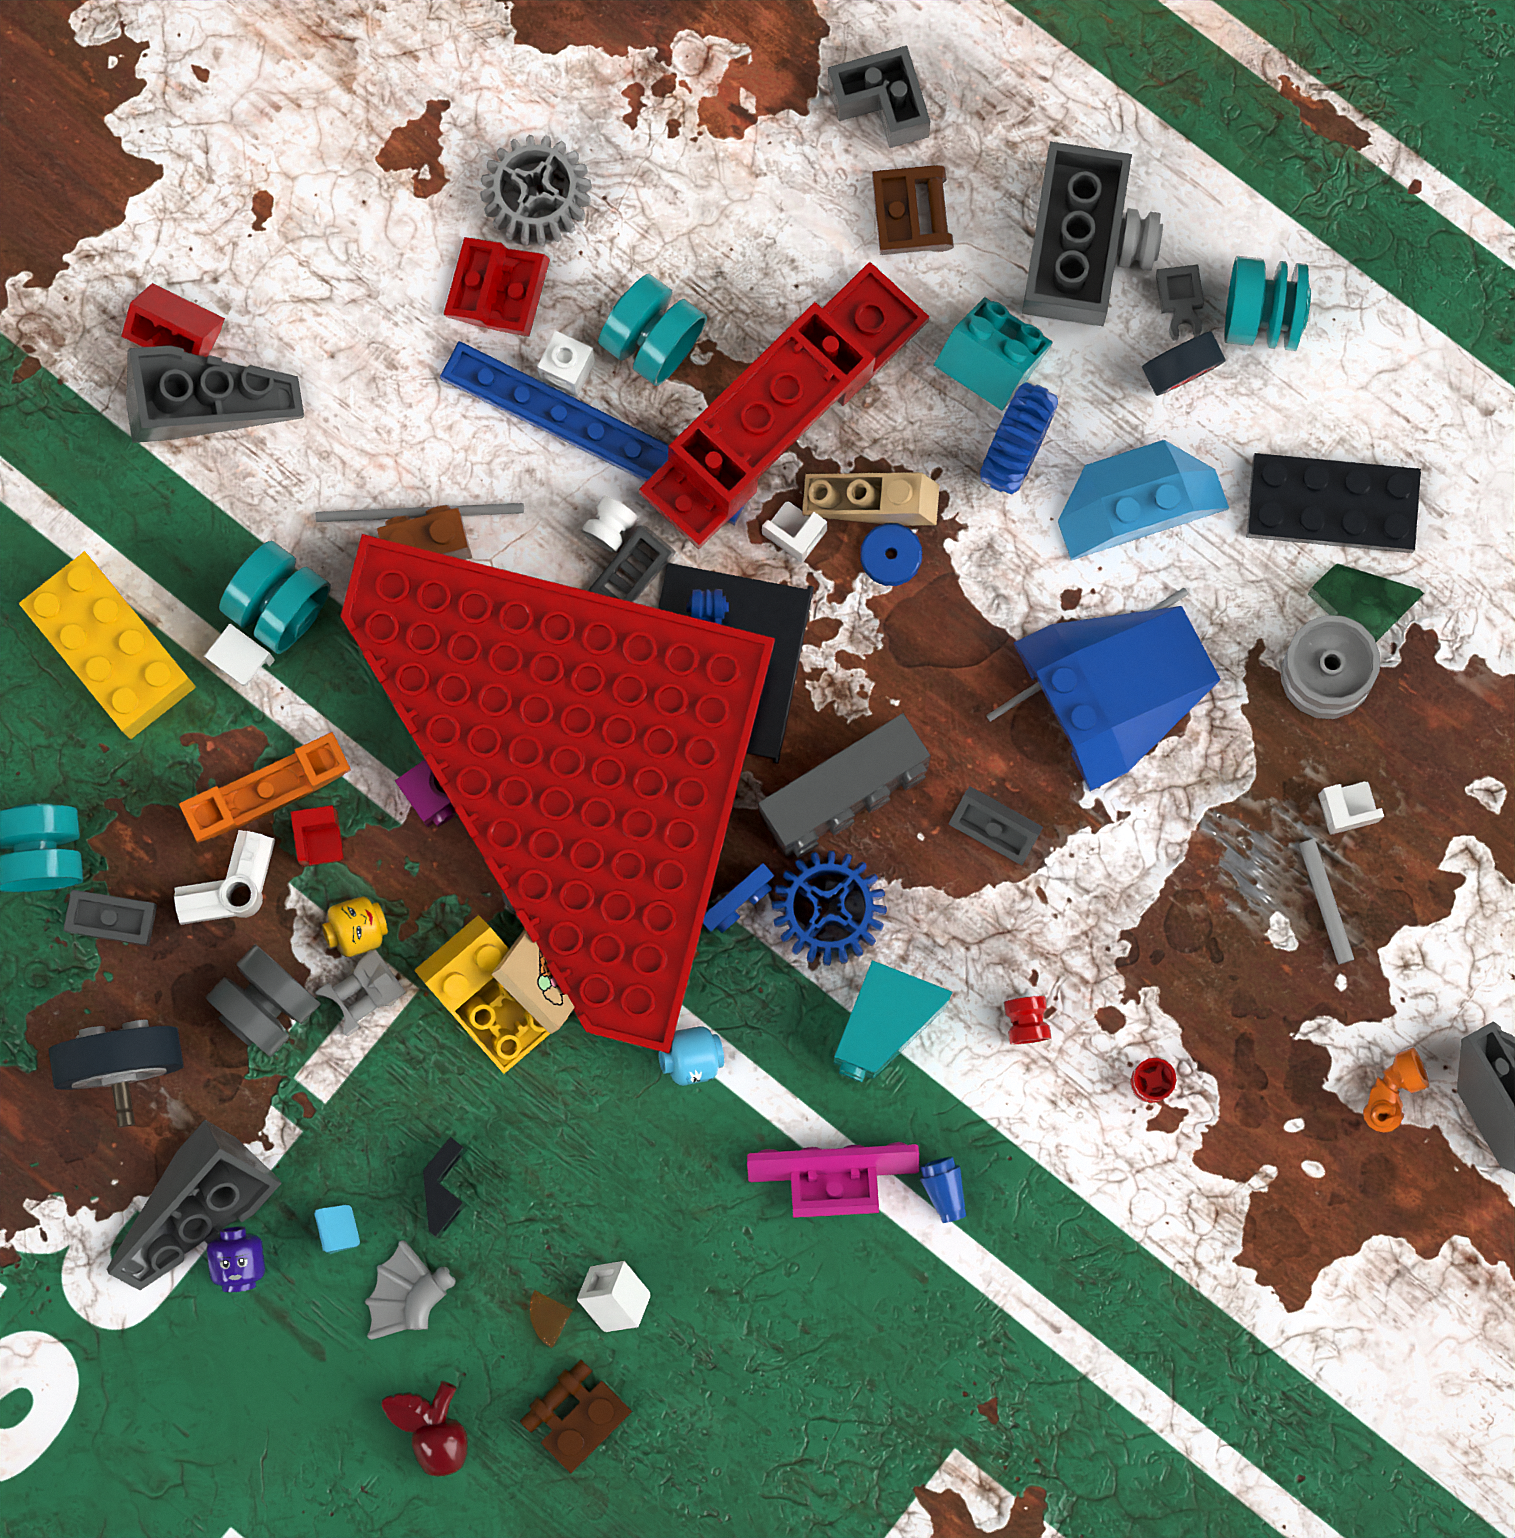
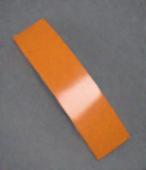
[179,732,351,843]

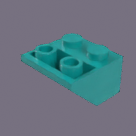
[933,297,1053,411]

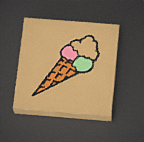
[491,929,574,1034]

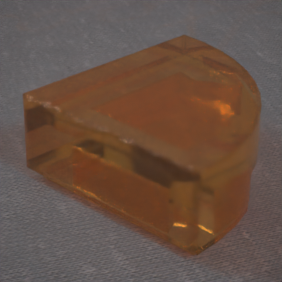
[530,1290,573,1348]

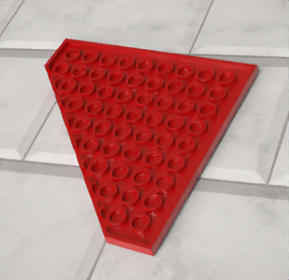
[341,534,775,1053]

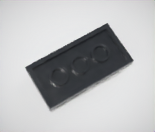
[1246,453,1421,553]

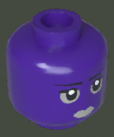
[206,1226,265,1292]

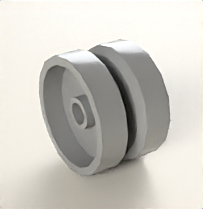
[1281,615,1380,719]

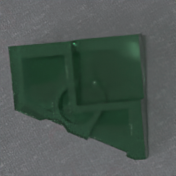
[1308,563,1425,642]

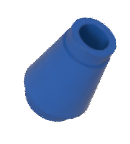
[919,1156,967,1223]

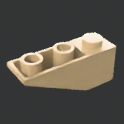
[802,472,940,526]

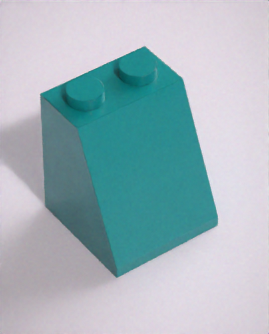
[833,960,952,1083]

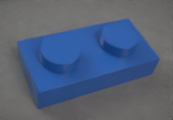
[702,863,774,934]

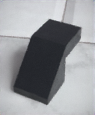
[423,1137,467,1238]

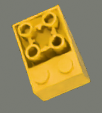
[414,915,568,1074]

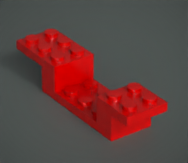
[639,262,930,550]

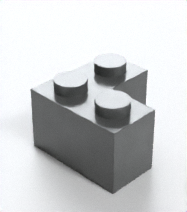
[827,45,931,148]

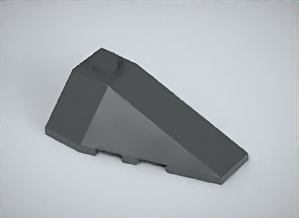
[126,346,304,443]
[106,1120,281,1291]

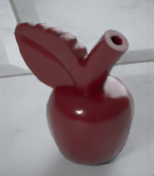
[381,1381,468,1477]

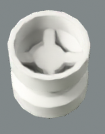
[581,495,638,553]

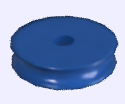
[860,523,922,586]

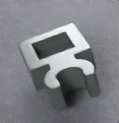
[1156,264,1204,341]

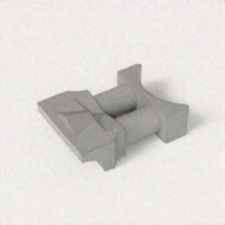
[315,949,406,1036]

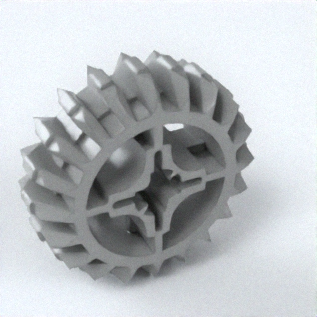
[480,134,592,246]

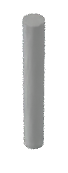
[1299,839,1355,965]

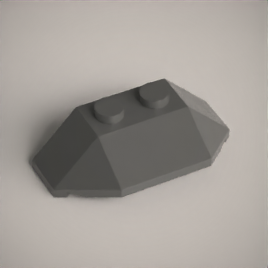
[1457,1021,1515,1174]

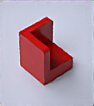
[291,805,344,867]

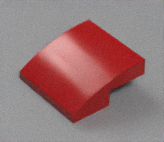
[444,237,550,337]

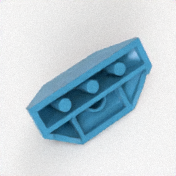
[1058,440,1229,561]

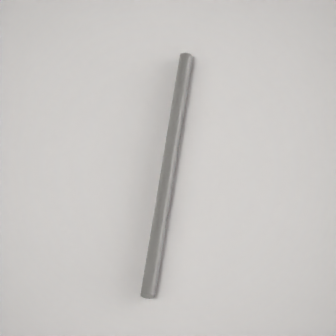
[316,503,524,522]

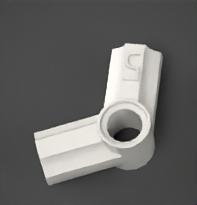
[174,830,275,925]

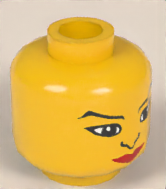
[322,896,388,957]

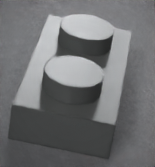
[949,786,1043,865]
[63,889,157,947]

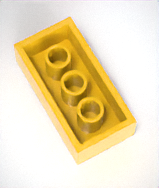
[19,551,196,739]

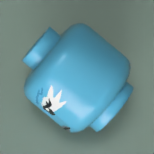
[658,1026,724,1086]

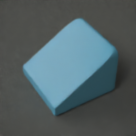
[314,1205,360,1254]

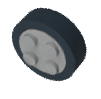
[48,1020,184,1128]

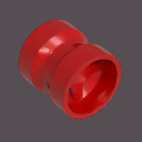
[1004,996,1052,1045]
[1130,1057,1177,1103]

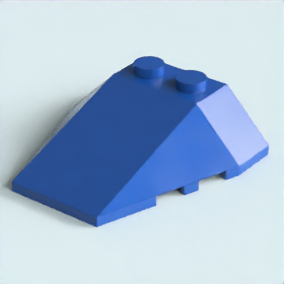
[1014,606,1221,792]

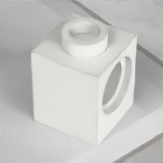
[537,331,595,397]

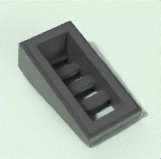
[588,526,676,602]

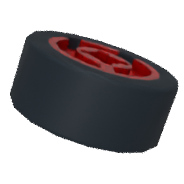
[1142,331,1226,396]

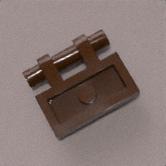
[520,1359,633,1474]

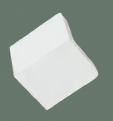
[762,502,827,563]
[204,624,275,686]
[1318,782,1384,835]
[577,1261,650,1332]

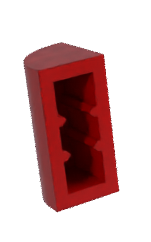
[121,283,225,357]

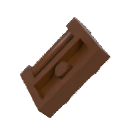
[872,165,954,255]

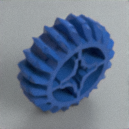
[980,382,1058,495]
[772,851,887,966]

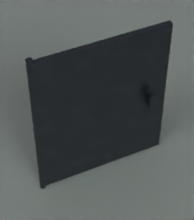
[658,563,814,764]

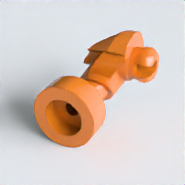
[1363,1047,1429,1133]

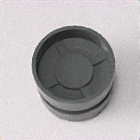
[205,944,321,1058]

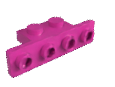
[747,1142,919,1218]

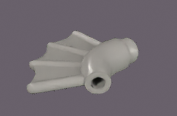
[365,1240,456,1340]

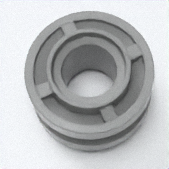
[1116,208,1163,271]

